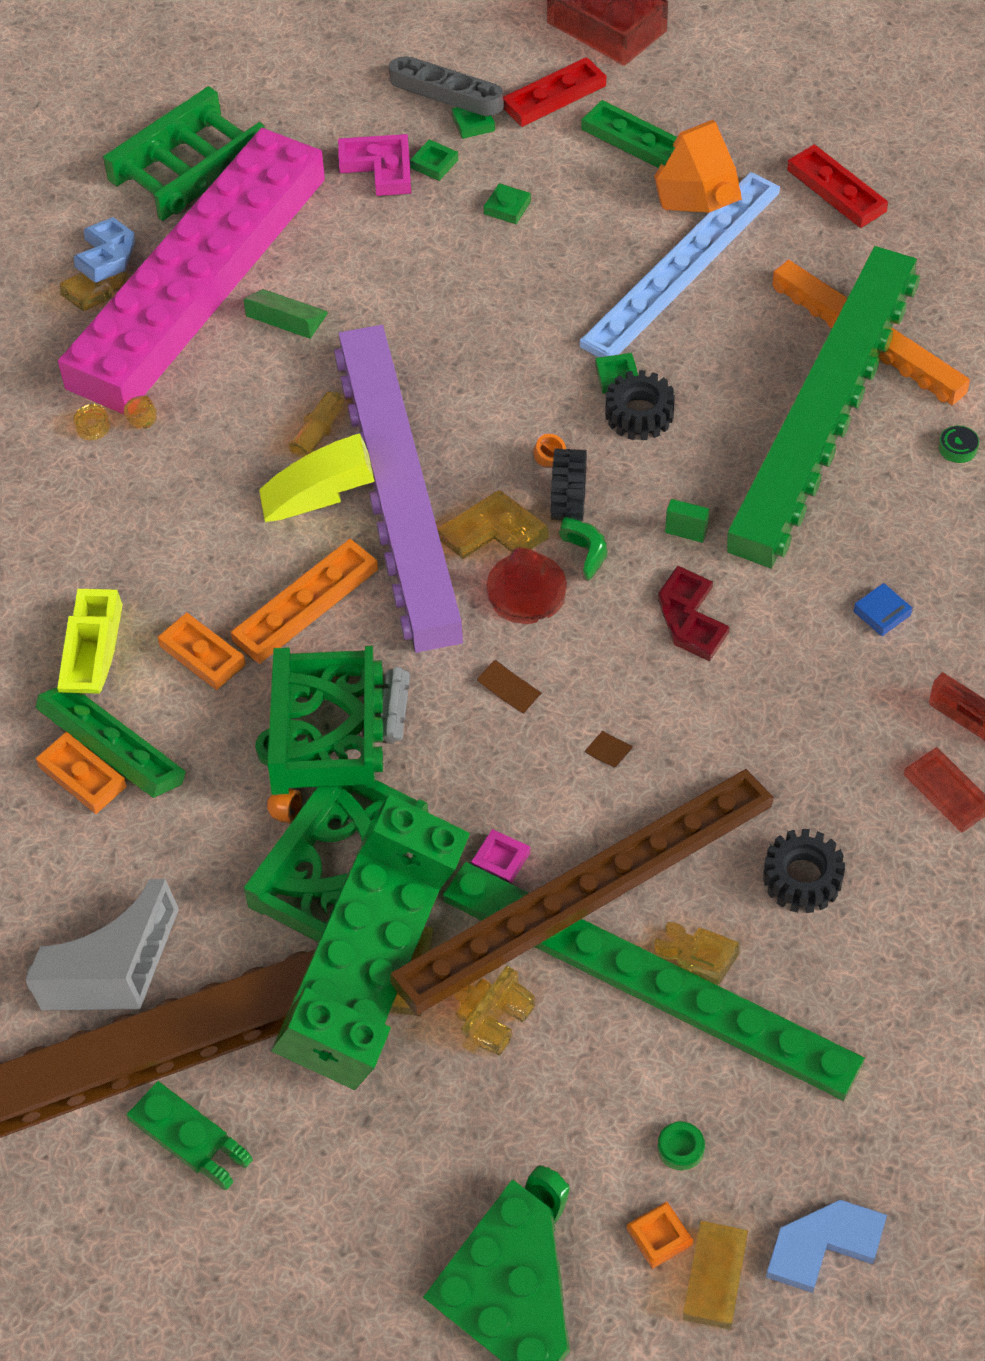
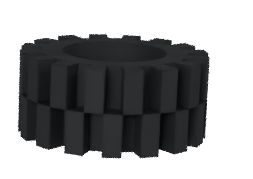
[605,370,675,440]
[550,449,587,521]
[763,829,845,913]

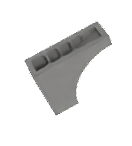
[26,879,179,1010]

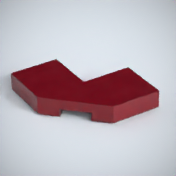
[658,565,730,661]

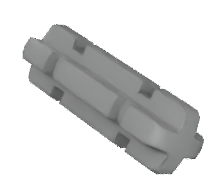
[380,667,410,744]

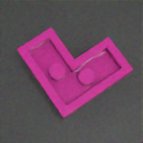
[338,134,412,196]

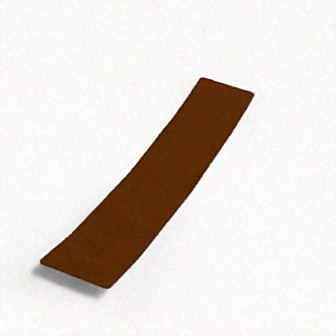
[477,660,633,768]

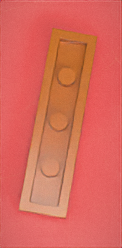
[231,539,378,664]

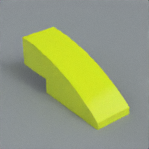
[259,433,374,522]
[57,589,123,694]

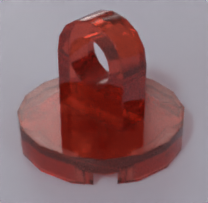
[486,547,567,624]

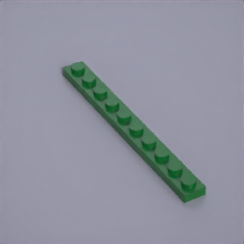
[443,862,865,1101]

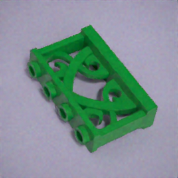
[268,645,384,795]
[244,758,428,942]

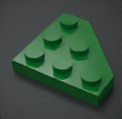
[423,1179,570,1361]

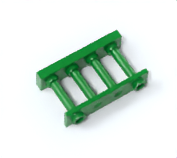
[103,86,265,221]

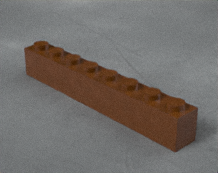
[0,949,315,1138]

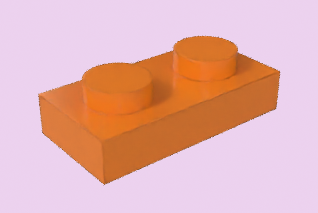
[157,612,246,691]
[35,731,127,814]

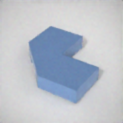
[74,217,135,283]
[766,1200,887,1293]

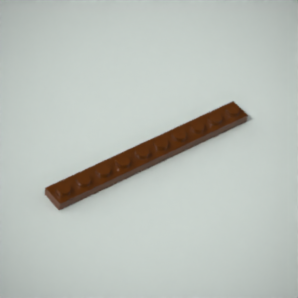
[390,769,773,1016]

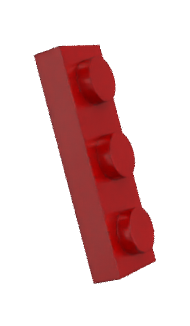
[503,57,607,127]
[787,144,888,228]

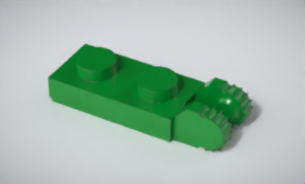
[126,1081,253,1190]

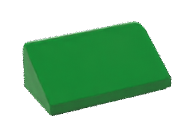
[243,289,328,339]

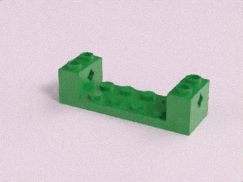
[271,794,470,1090]

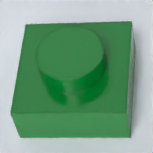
[484,183,531,224]

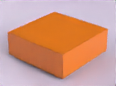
[626,1201,693,1269]

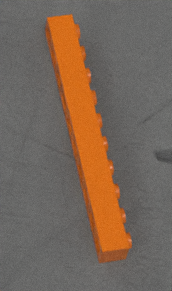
[772,259,970,406]

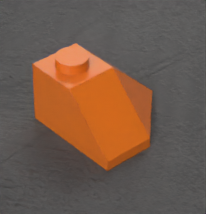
[654,119,742,213]

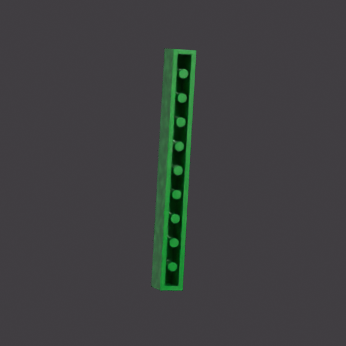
[727,245,920,569]

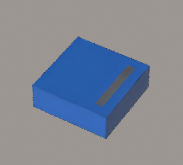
[853,583,913,636]

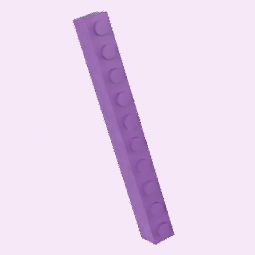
[334,325,463,653]

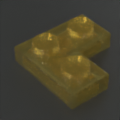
[437,490,550,559]

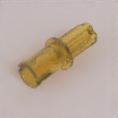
[288,391,345,458]

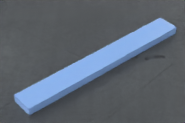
[580,172,780,357]

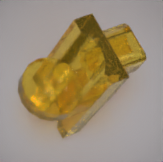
[455,966,535,1056]

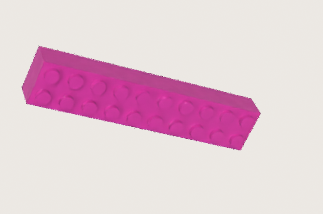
[58,128,325,416]

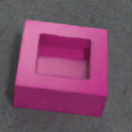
[471,829,530,884]

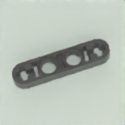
[389,56,504,116]

